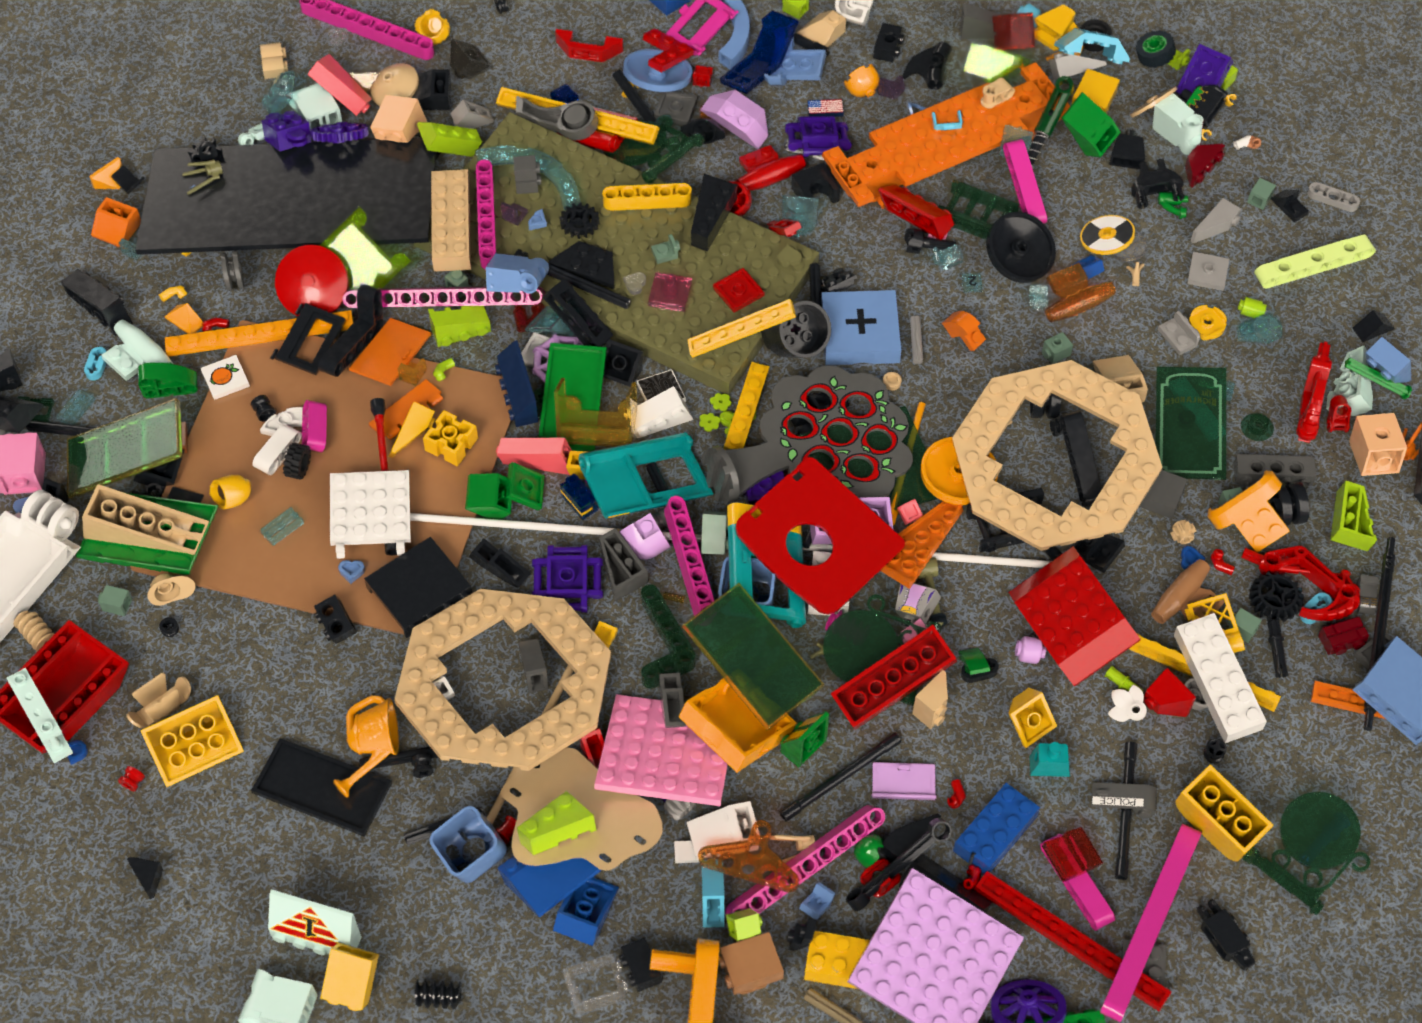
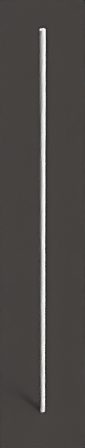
[410,513,1052,568]

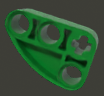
[138,363,198,399]

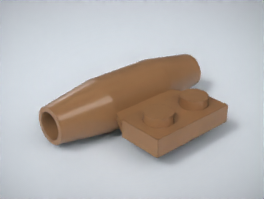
[1151,559,1225,624]

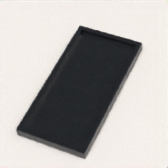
[251,738,392,837]

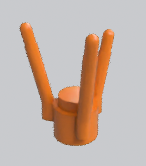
[1402,422,1422,461]

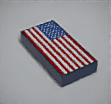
[807,99,844,117]

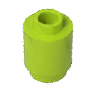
[1237,297,1267,319]

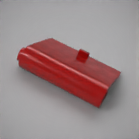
[556,107,638,153]

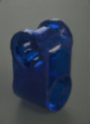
[550,84,579,103]

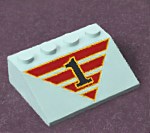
[268,889,361,955]

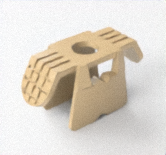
[126,673,191,729]

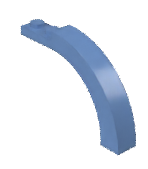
[719,0,750,71]

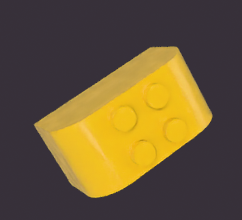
[1175,764,1274,862]

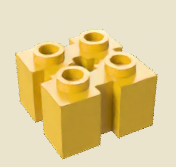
[423,410,478,467]

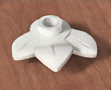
[1108,685,1147,722]

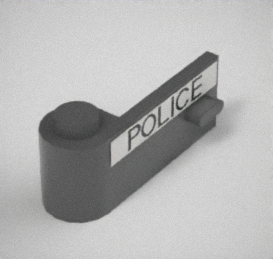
[1091,782,1157,819]

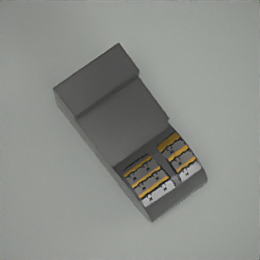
[1356,575,1379,615]

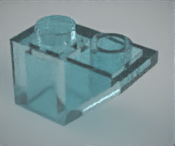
[1238,312,1282,344]

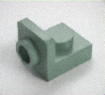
[651,234,680,264]

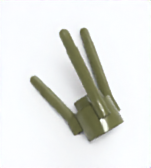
[182,160,223,195]

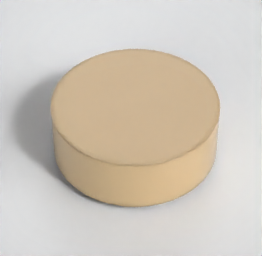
[883,372,902,390]

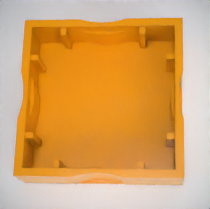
[679,669,797,773]

